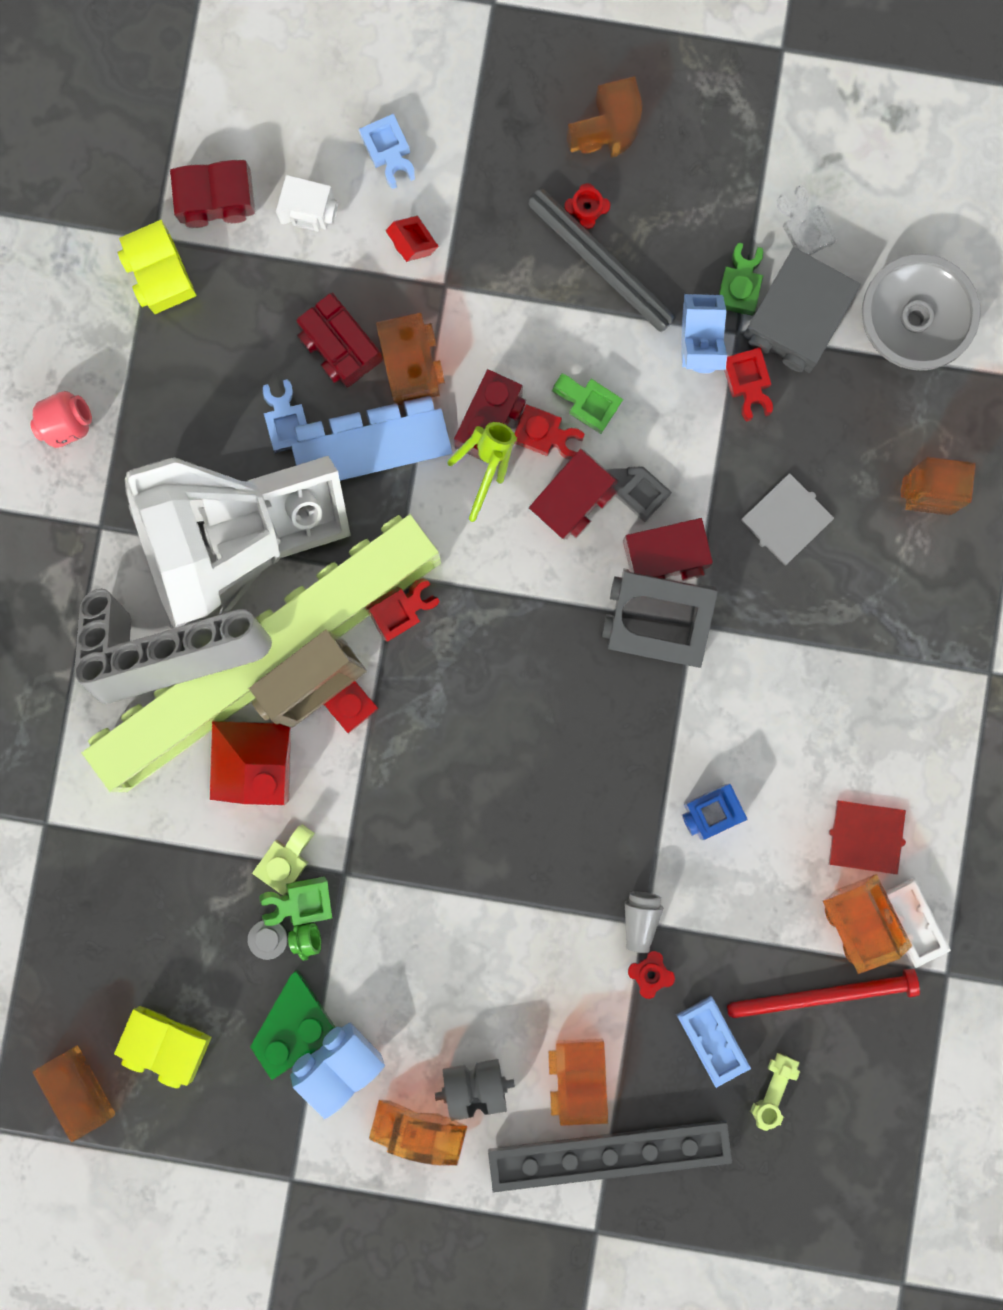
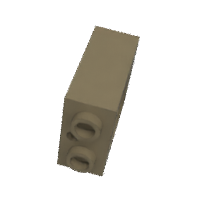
[249,629,367,728]

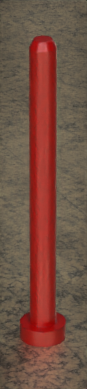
[727,968,920,1018]

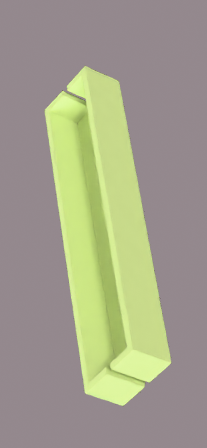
[81,514,441,792]

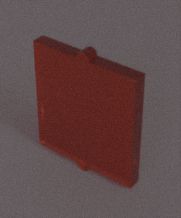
[828,800,906,875]

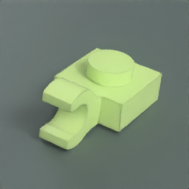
[252,824,315,895]

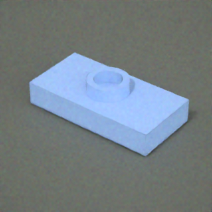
[676,996,751,1088]

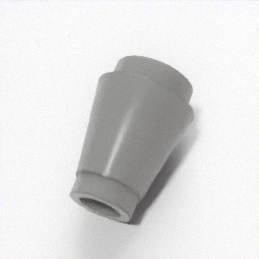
[624,891,664,953]

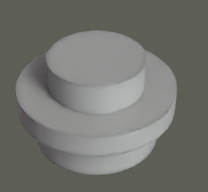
[248,920,288,960]

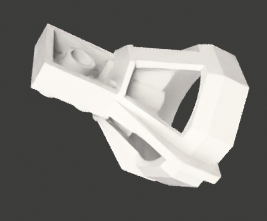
[125,456,351,629]

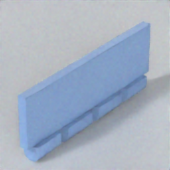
[291,395,453,481]

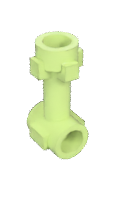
[750,1053,800,1131]

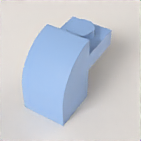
[681,294,727,373]

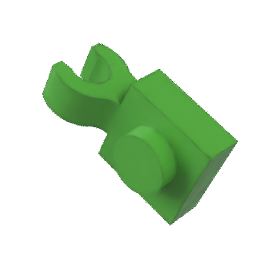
[552,373,623,434]

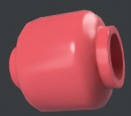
[30,391,92,448]

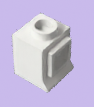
[276,175,338,232]

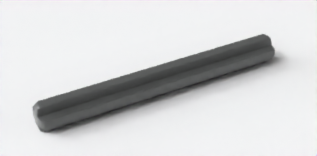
[528,188,675,332]

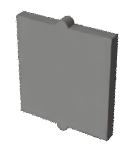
[740,473,834,566]

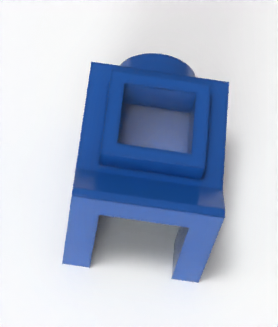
[682,784,748,840]

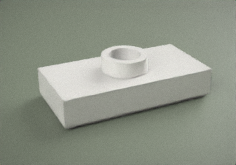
[877,878,951,968]

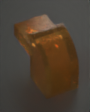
[567,76,642,158]
[369,1100,467,1166]

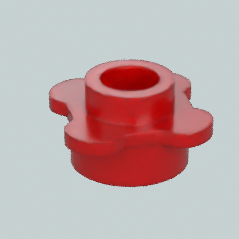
[564,183,610,229]
[628,951,675,999]

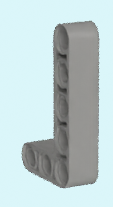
[74,588,272,704]

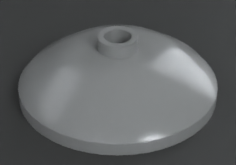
[862,254,980,371]

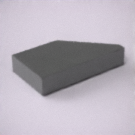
[606,466,672,522]

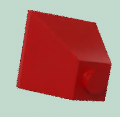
[210,721,291,805]

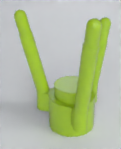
[447,422,517,522]

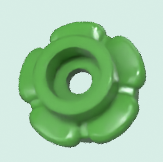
[288,923,321,960]

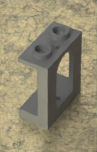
[602,568,718,668]

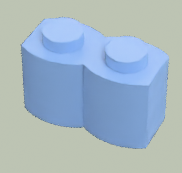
[290,1022,385,1119]

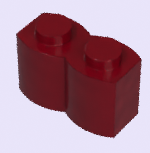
[170,160,255,228]

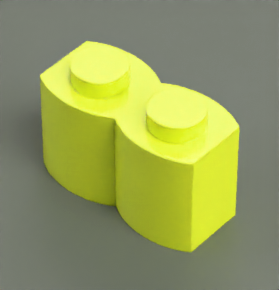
[117,220,197,314]
[114,1006,212,1088]

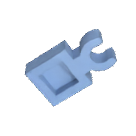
[359,113,415,189]
[263,379,307,453]

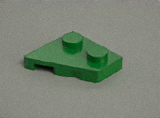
[250,970,335,1080]

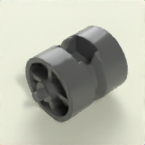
[435,1059,515,1121]

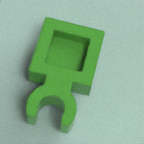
[719,243,763,316]
[259,876,332,926]

